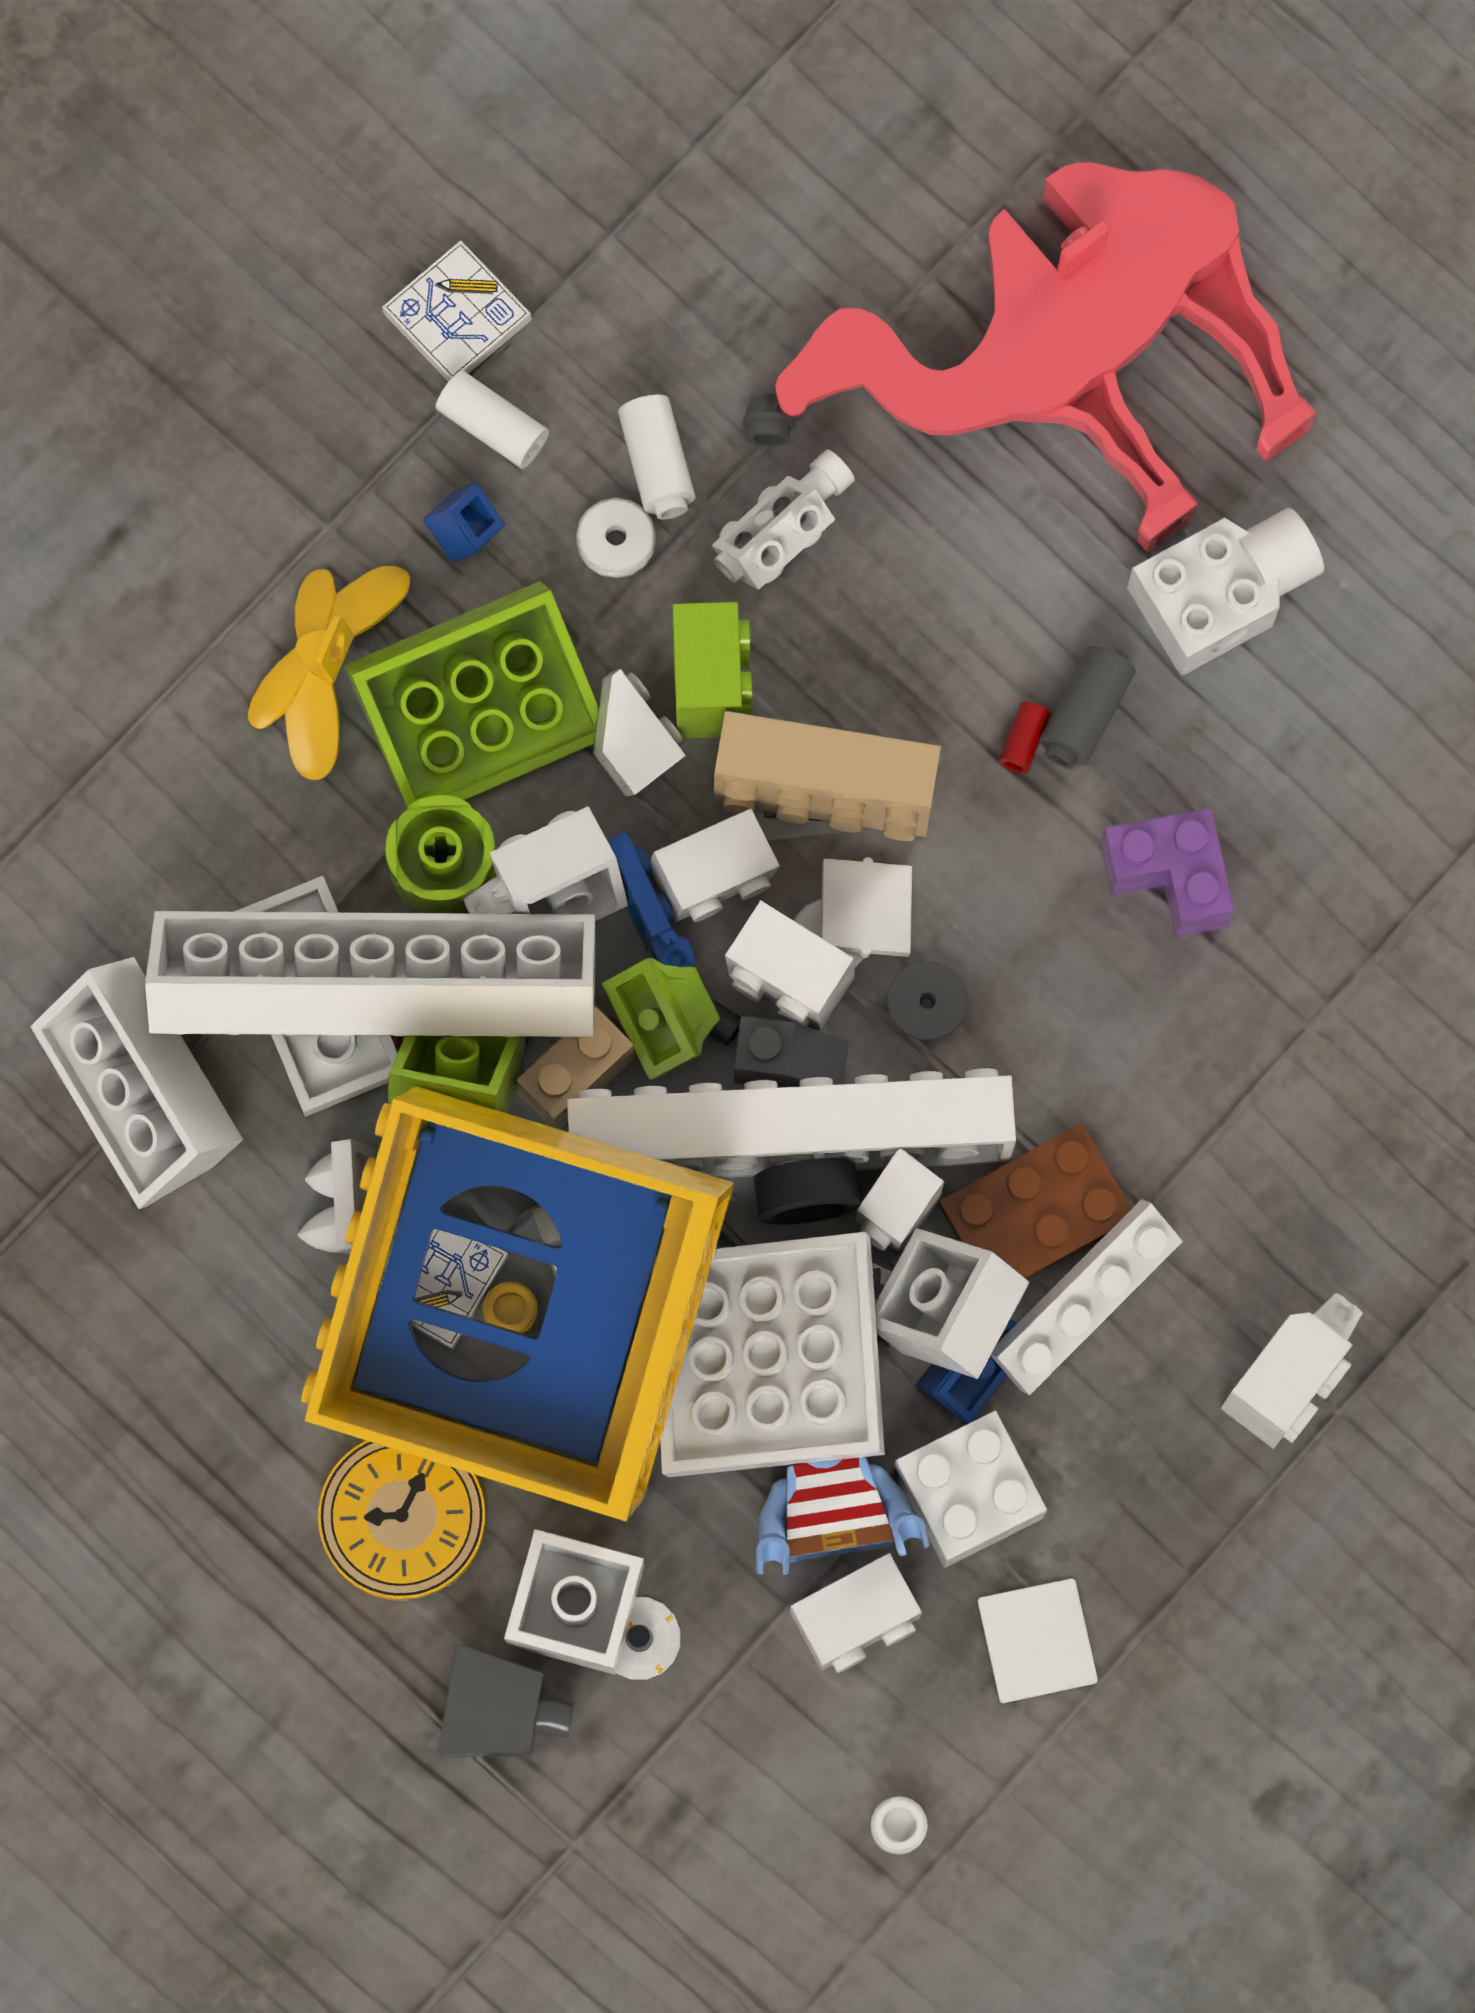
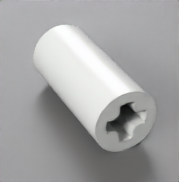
[435,370,549,469]

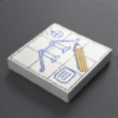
[382,241,532,382]
[375,1224,509,1351]

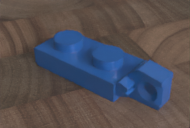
[608,832,696,967]

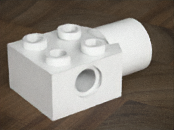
[1127,508,1324,676]

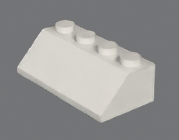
[30,957,243,1209]

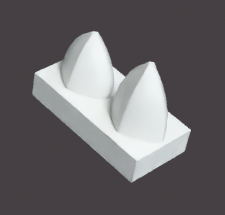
[297,1139,376,1255]

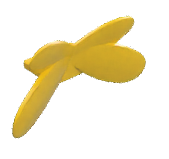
[248,566,410,780]

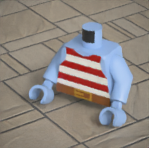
[756,1457,929,1575]

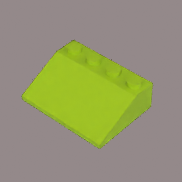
[344,581,599,809]

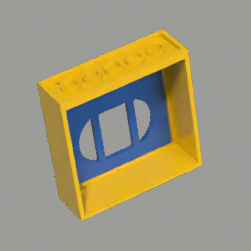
[301,1086,734,1521]

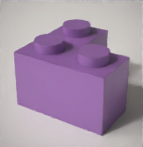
[1100,808,1235,937]

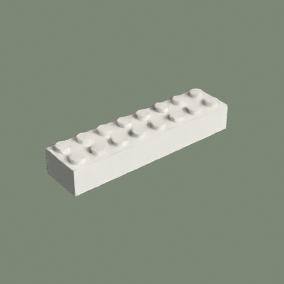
[145,911,596,1038]
[567,1068,1016,1178]

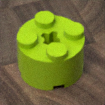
[385,795,496,914]

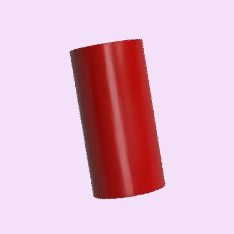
[998,701,1051,774]

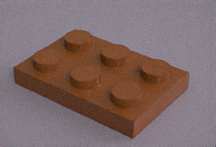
[938,1123,1132,1280]

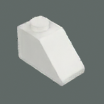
[856,1148,944,1253]

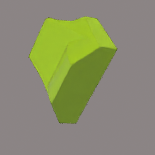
[601,958,721,1081]

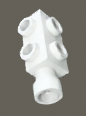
[711,449,855,590]

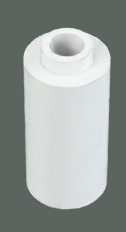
[618,395,696,519]

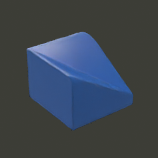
[422,482,505,561]

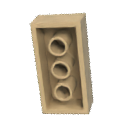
[714,711,941,841]

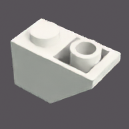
[593,669,686,797]

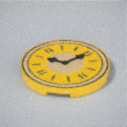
[318,1440,486,1601]

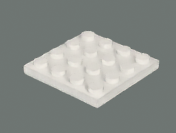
[651,1232,885,1477]

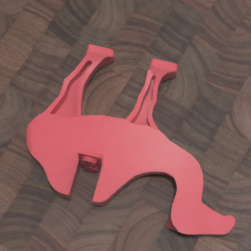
[775,162,1317,553]

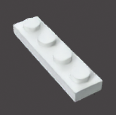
[991,1199,1183,1395]

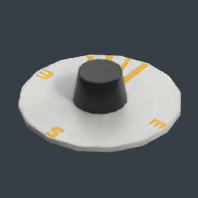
[615,1597,681,1680]

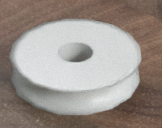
[576,497,656,578]

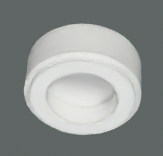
[870,1797,927,1855]

